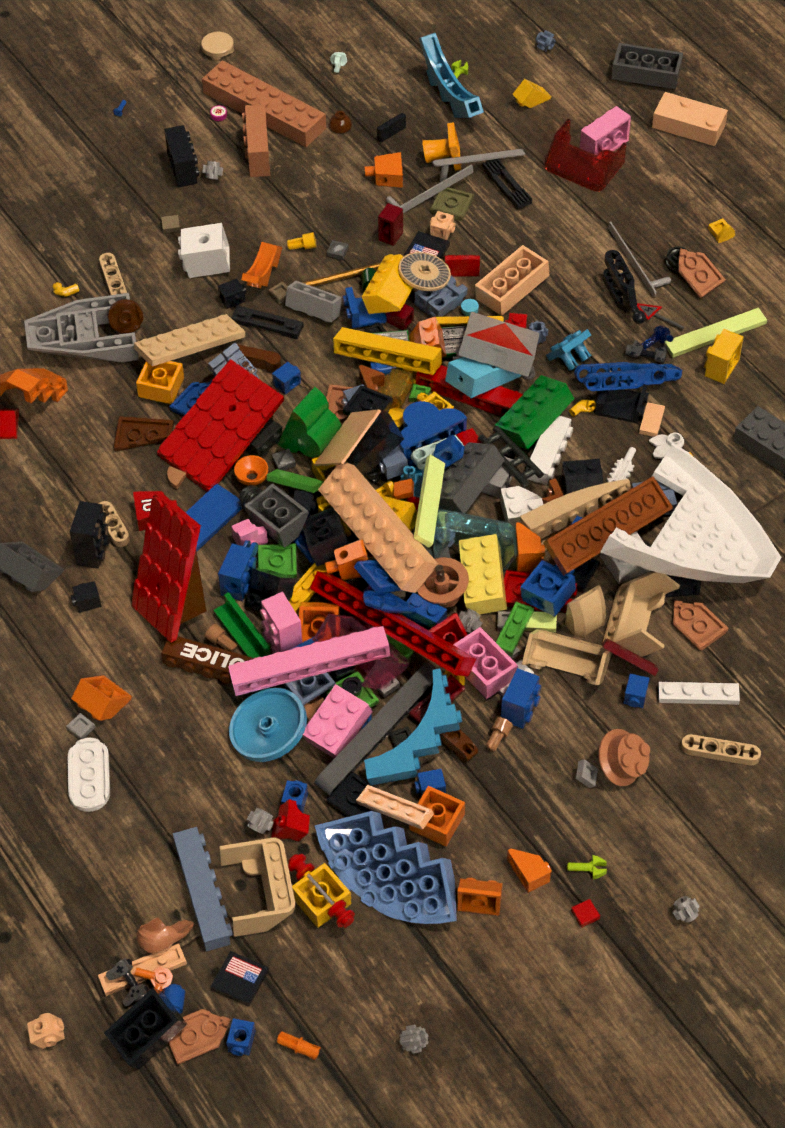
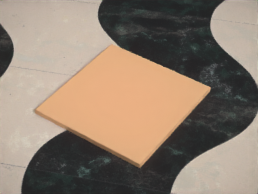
[314,409,381,466]

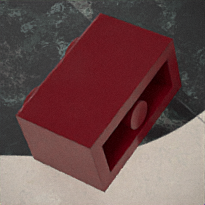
[378,203,403,246]

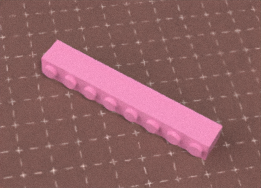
[228,626,391,696]

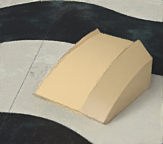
[565,585,606,638]

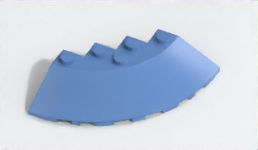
[315,811,457,924]

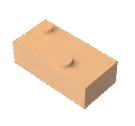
[652,92,728,146]
[475,245,549,316]

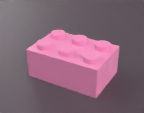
[579,106,631,165]
[260,592,302,654]
[453,627,518,699]
[303,684,372,758]

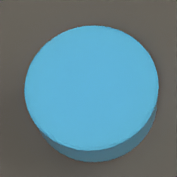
[461,299,479,316]

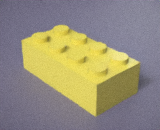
[459,534,507,614]

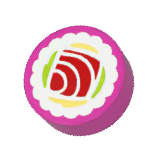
[210,105,227,121]

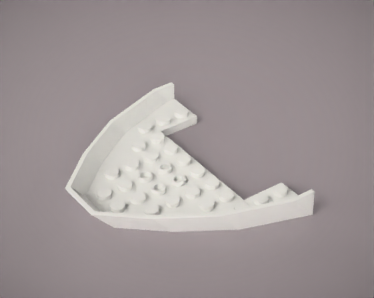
[600,443,781,583]

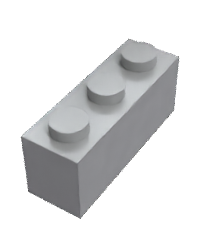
[285,281,342,322]

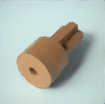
[205,623,237,652]
[304,695,324,725]
[486,717,513,752]

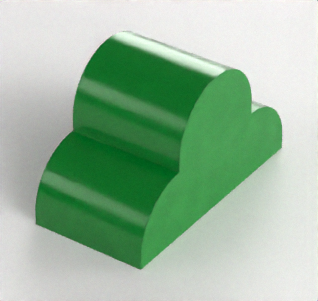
[278,387,342,458]

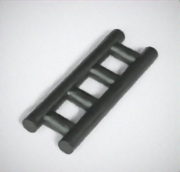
[478,426,544,487]

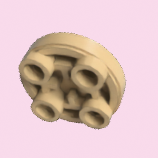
[201,32,234,61]

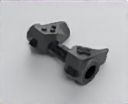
[625,340,667,364]
[106,958,149,1006]

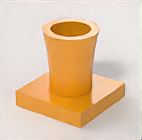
[423,122,462,171]

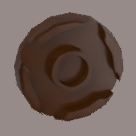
[108,299,144,334]

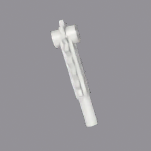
[606,447,636,482]

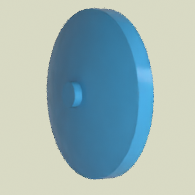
[229,688,307,762]

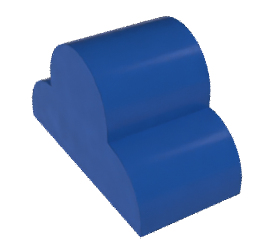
[399,401,467,467]

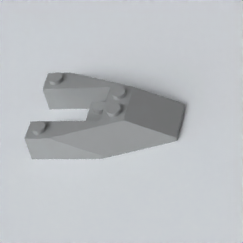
[24,293,139,362]

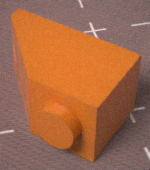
[507,849,552,893]

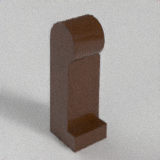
[237,344,281,373]
[440,730,478,763]

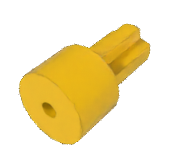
[287,232,317,250]

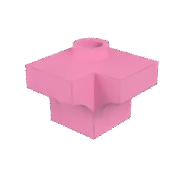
[231,519,268,546]

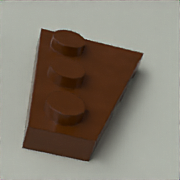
[114,416,174,452]

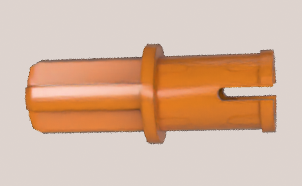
[277,1031,321,1060]

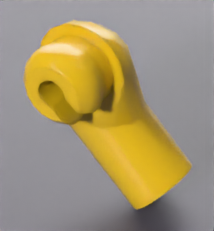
[52,282,79,297]
[569,400,596,417]

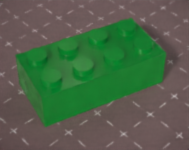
[495,375,574,449]

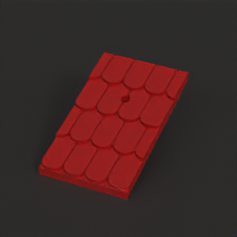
[157,359,284,492]
[132,491,207,643]

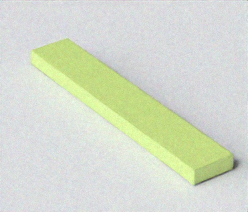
[664,308,767,358]
[414,454,445,547]

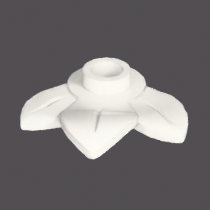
[649,433,684,459]

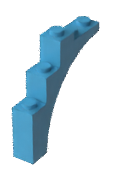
[419,33,484,118]
[364,669,462,785]

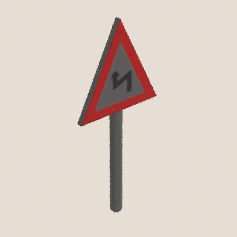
[637,303,684,329]

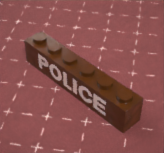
[161,636,278,692]

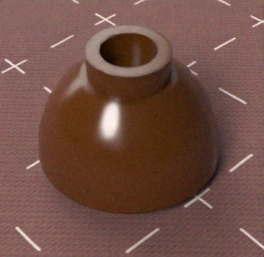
[329,111,352,133]

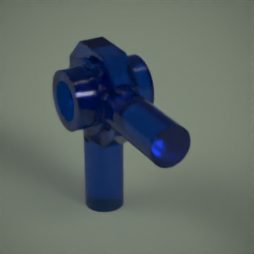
[641,325,674,349]

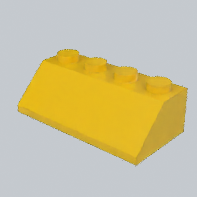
[362,254,413,314]

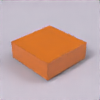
[394,478,414,500]

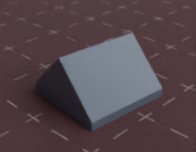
[284,673,336,705]

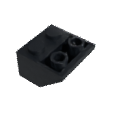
[245,568,296,611]

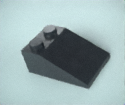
[562,459,603,495]
[303,507,350,567]

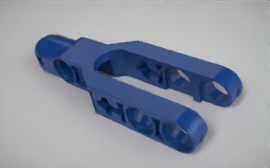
[574,362,683,391]

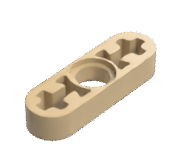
[99,501,129,547]

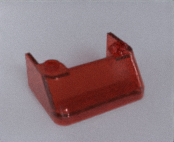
[545,119,627,191]

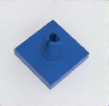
[354,560,403,593]

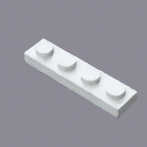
[658,682,740,705]

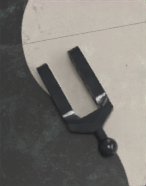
[603,250,646,324]

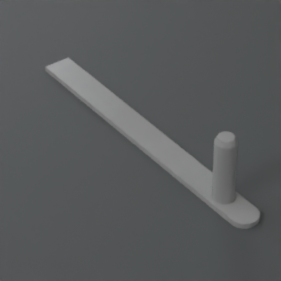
[433,149,525,182]
[386,164,474,213]
[608,222,671,297]

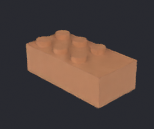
[242,104,270,177]

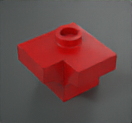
[272,799,310,841]

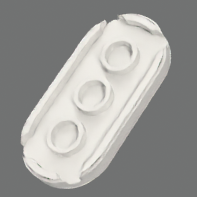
[68,738,110,812]

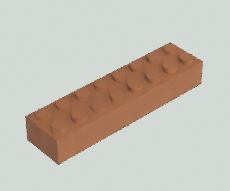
[202,60,326,147]

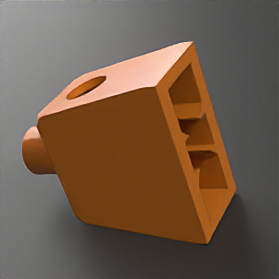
[365,152,403,187]
[325,539,368,580]

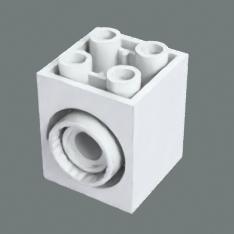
[178,223,230,278]

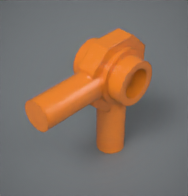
[134,967,173,991]

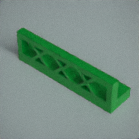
[213,592,271,658]

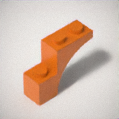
[241,242,282,289]

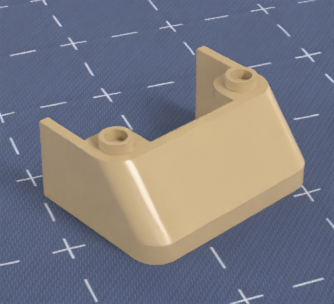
[603,571,680,657]
[522,629,612,685]
[220,838,295,937]

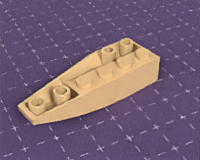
[520,479,631,551]

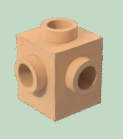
[430,211,456,240]
[27,1013,65,1049]

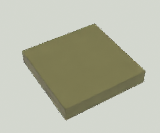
[430,187,474,221]

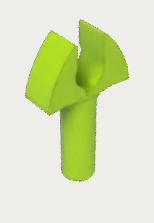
[451,60,468,79]
[567,855,607,880]

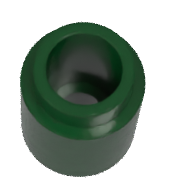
[361,267,376,291]

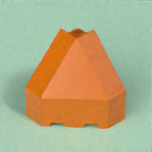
[0,368,68,404]

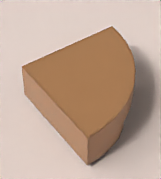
[167,466,186,490]

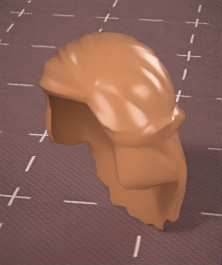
[137,918,194,954]

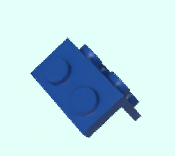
[343,287,387,328]

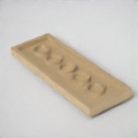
[134,314,245,366]

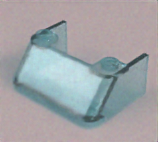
[434,509,518,572]

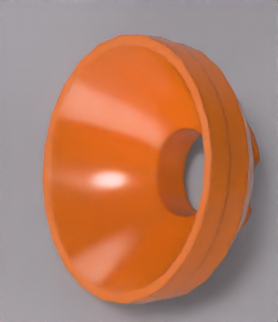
[234,455,268,486]

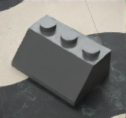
[244,483,309,548]
[0,541,64,592]

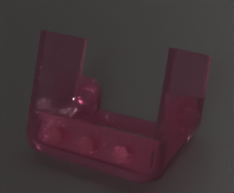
[312,614,410,689]

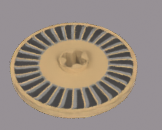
[398,252,451,291]

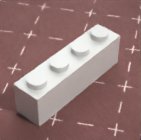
[526,416,573,485]

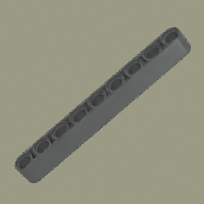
[314,662,443,796]

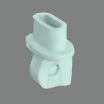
[330,52,347,73]

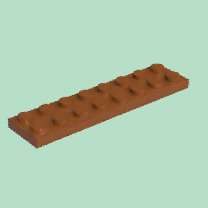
[543,476,673,576]

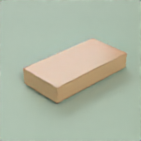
[639,402,665,437]

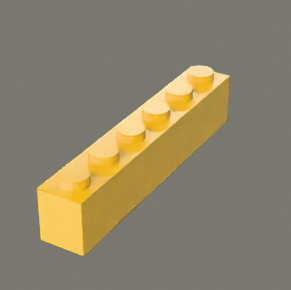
[333,327,442,375]

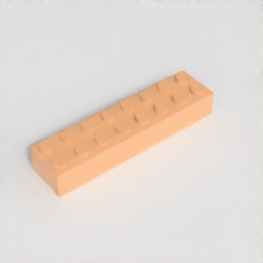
[318,463,438,593]

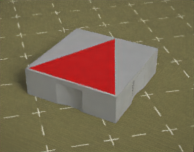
[458,312,539,377]

